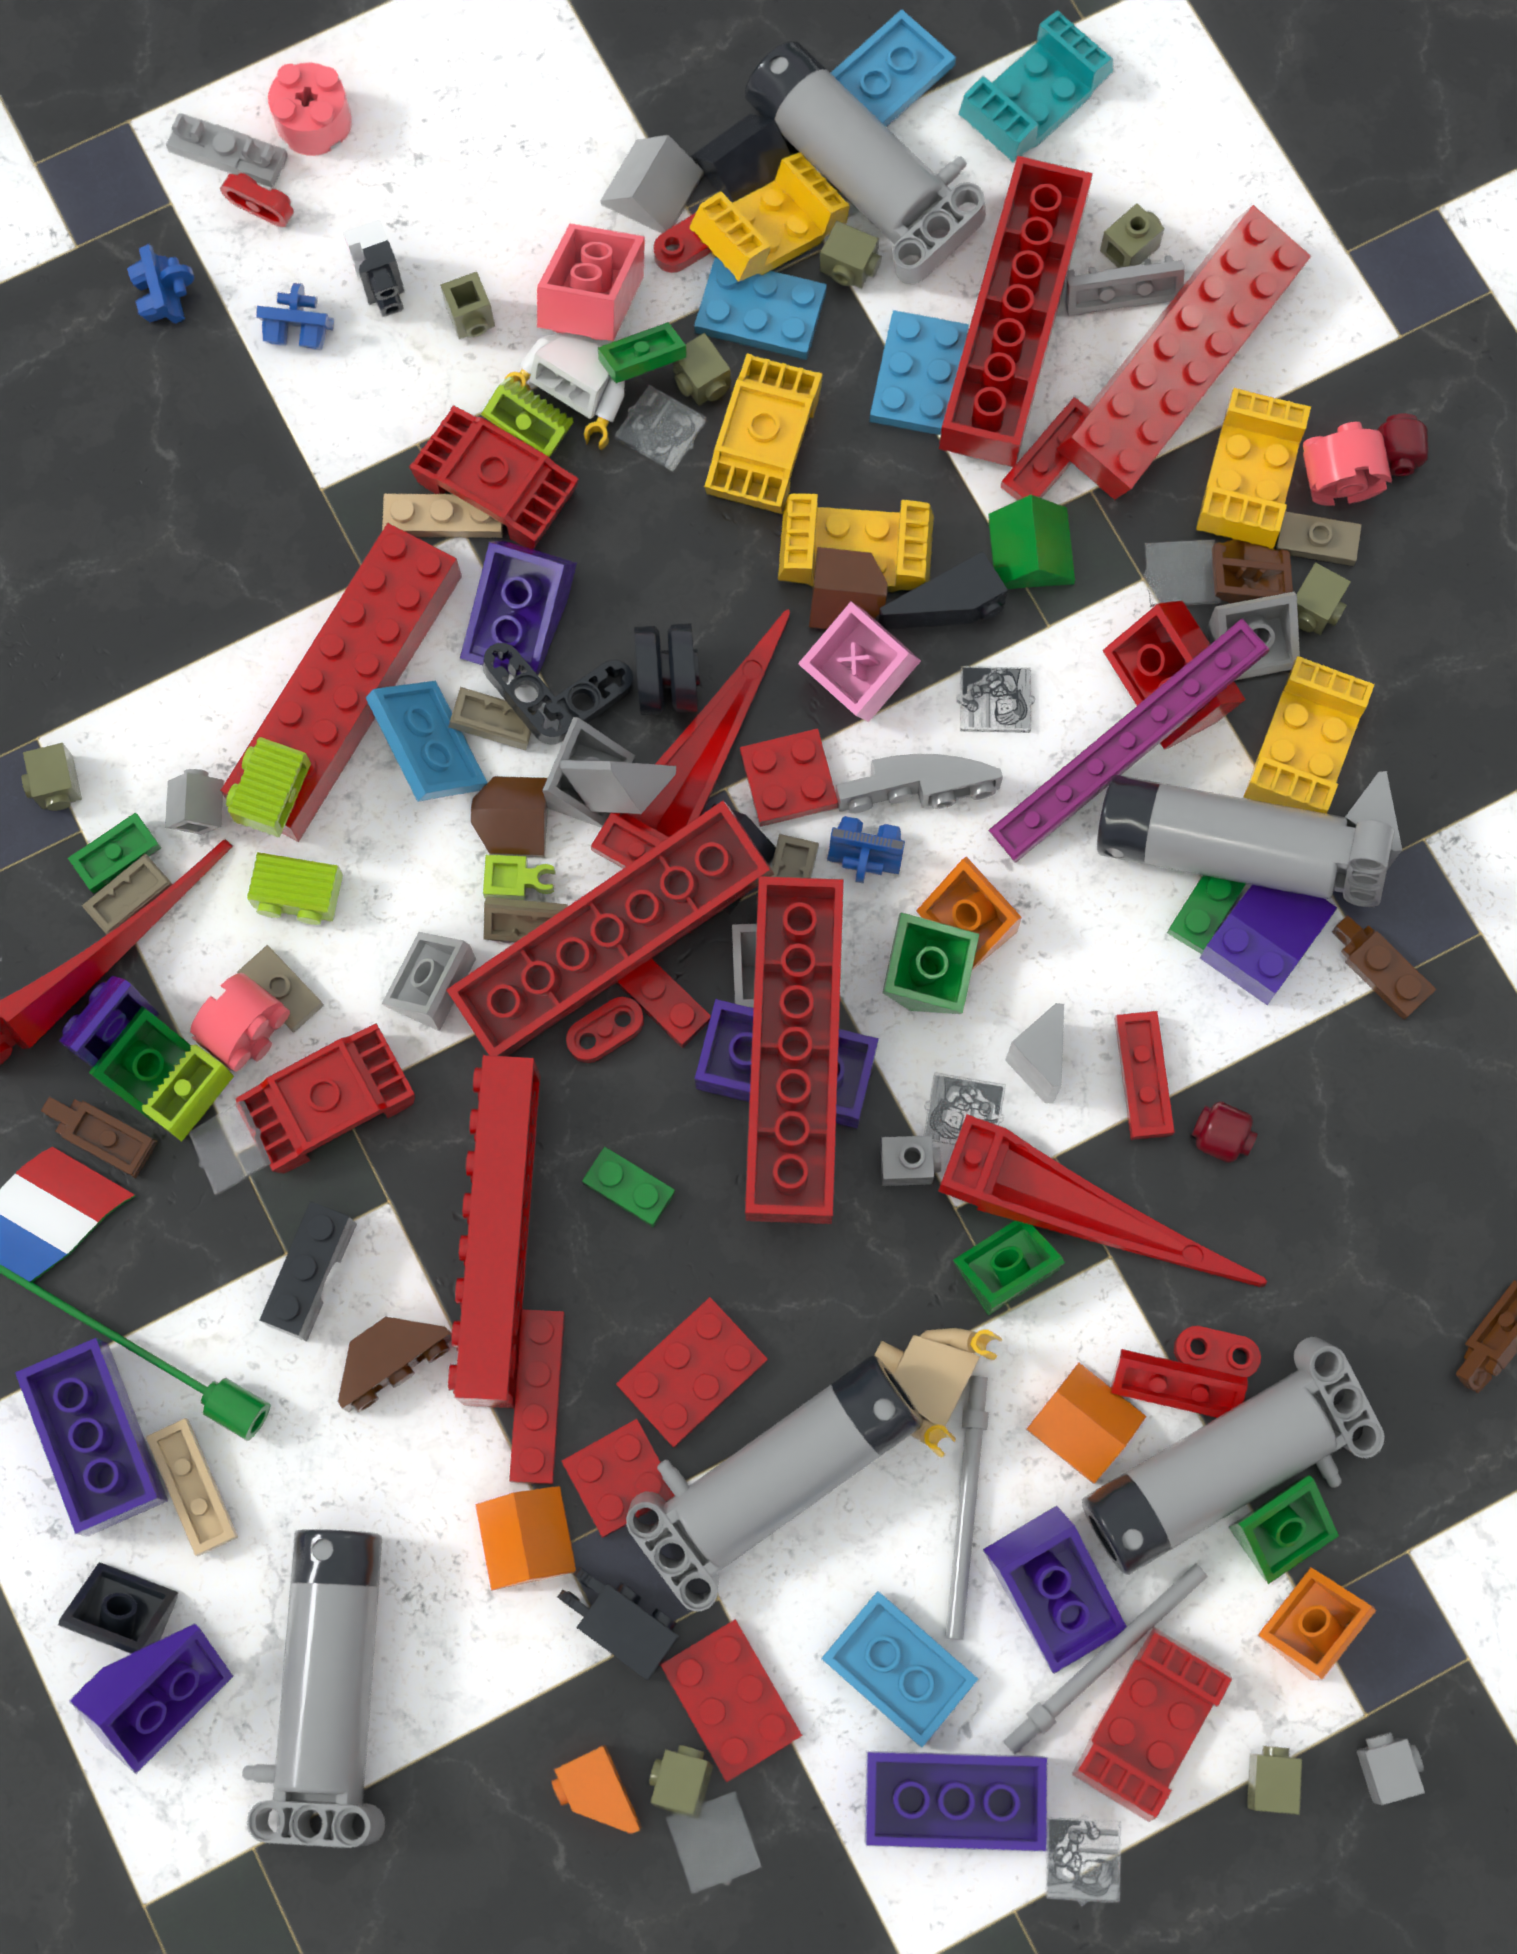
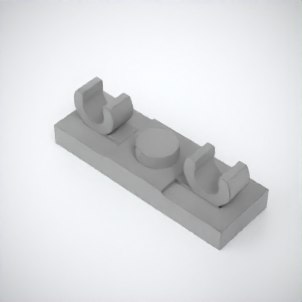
[166,113,288,188]
[1065,255,1185,316]

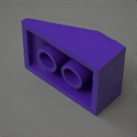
[460,541,577,675]
[1200,885,1337,1005]
[59,976,159,1068]
[983,1505,1127,1674]
[69,1624,234,1774]

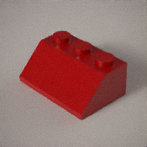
[1102,600,1246,750]

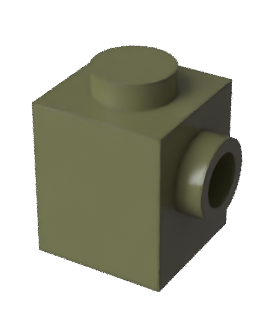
[1100,203,1165,268]
[820,221,882,289]
[440,271,495,340]
[673,333,731,406]
[1297,562,1351,635]
[22,742,82,811]
[650,1745,713,1819]
[1247,1746,1302,1815]

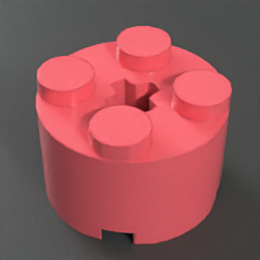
[268,63,352,156]
[1303,422,1392,506]
[190,973,290,1072]

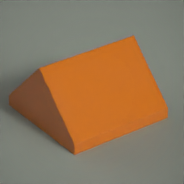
[916,857,1022,970]
[1026,1362,1147,1484]
[475,1486,576,1591]
[1258,1567,1376,1680]

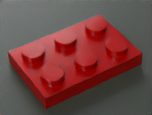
[616,1297,768,1448]
[660,1619,803,1782]

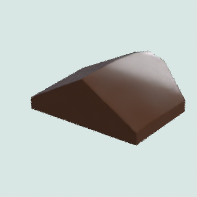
[1211,539,1293,604]
[809,547,888,629]
[471,776,548,858]

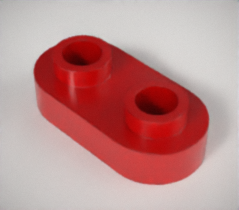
[220,173,294,227]
[653,213,712,273]
[566,997,644,1063]
[1174,1326,1261,1378]

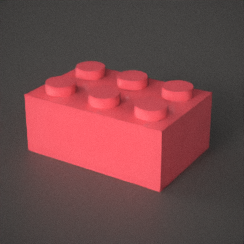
[537,223,645,341]

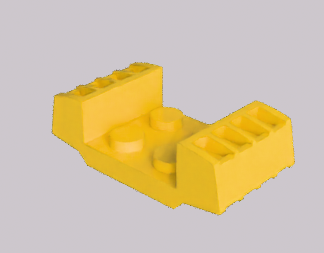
[689,152,850,282]
[704,353,823,514]
[1196,388,1311,549]
[778,494,934,592]
[1243,656,1375,814]

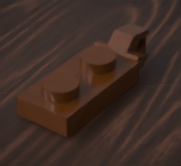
[1332,915,1436,1020]
[41,1096,158,1179]
[1456,1280,1517,1393]

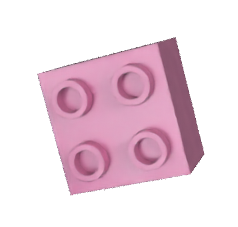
[798,602,921,722]

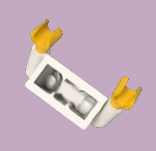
[504,333,625,450]

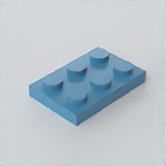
[831,9,956,127]
[694,258,827,360]
[869,310,969,435]
[366,681,488,802]
[821,1591,978,1748]

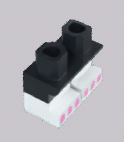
[343,219,405,317]

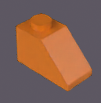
[551,1745,642,1834]

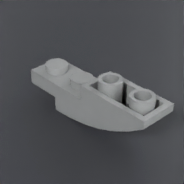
[836,754,1003,813]

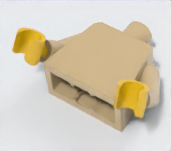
[874,1328,1002,1457]

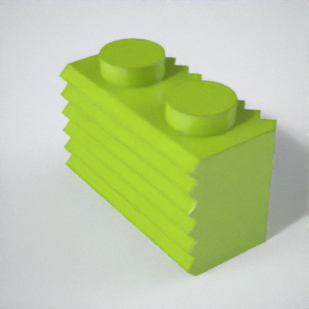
[481,376,573,457]
[226,737,311,838]
[247,852,343,925]
[142,1045,234,1142]

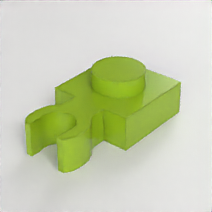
[483,855,556,900]

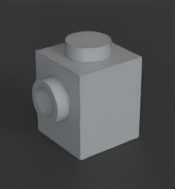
[165,769,224,835]
[880,1135,941,1186]
[1356,1732,1425,1805]

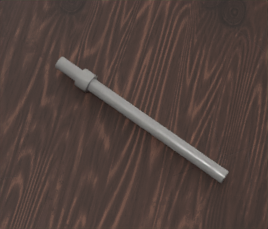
[946,1376,989,1640]
[1003,1564,1208,1755]

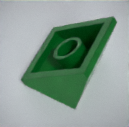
[988,495,1075,589]
[882,912,979,1014]
[89,1006,191,1121]
[953,1220,1065,1316]
[1229,1475,1339,1584]

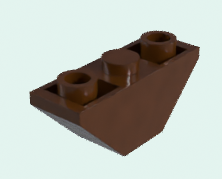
[338,1317,452,1413]

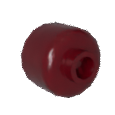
[1377,413,1428,476]
[1192,1101,1258,1163]

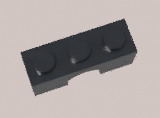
[259,1201,357,1342]

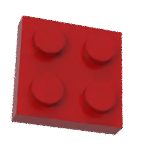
[740,729,838,827]
[562,1419,675,1538]

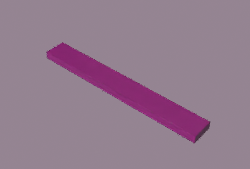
[988,619,1269,863]

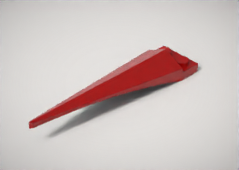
[590,610,790,868]
[0,839,233,1065]
[938,1114,1267,1287]

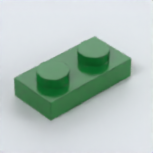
[598,322,687,383]
[68,812,161,894]
[1167,875,1246,954]
[582,1146,676,1228]

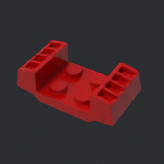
[409,405,579,550]
[235,1023,415,1174]
[1071,1627,1232,1822]

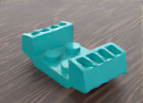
[958,10,1114,163]

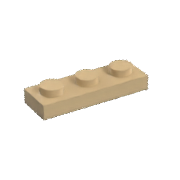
[382,494,503,538]
[146,1418,238,1556]

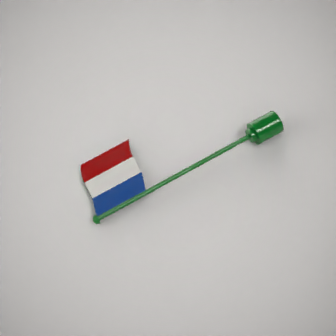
[0,1146,271,1441]

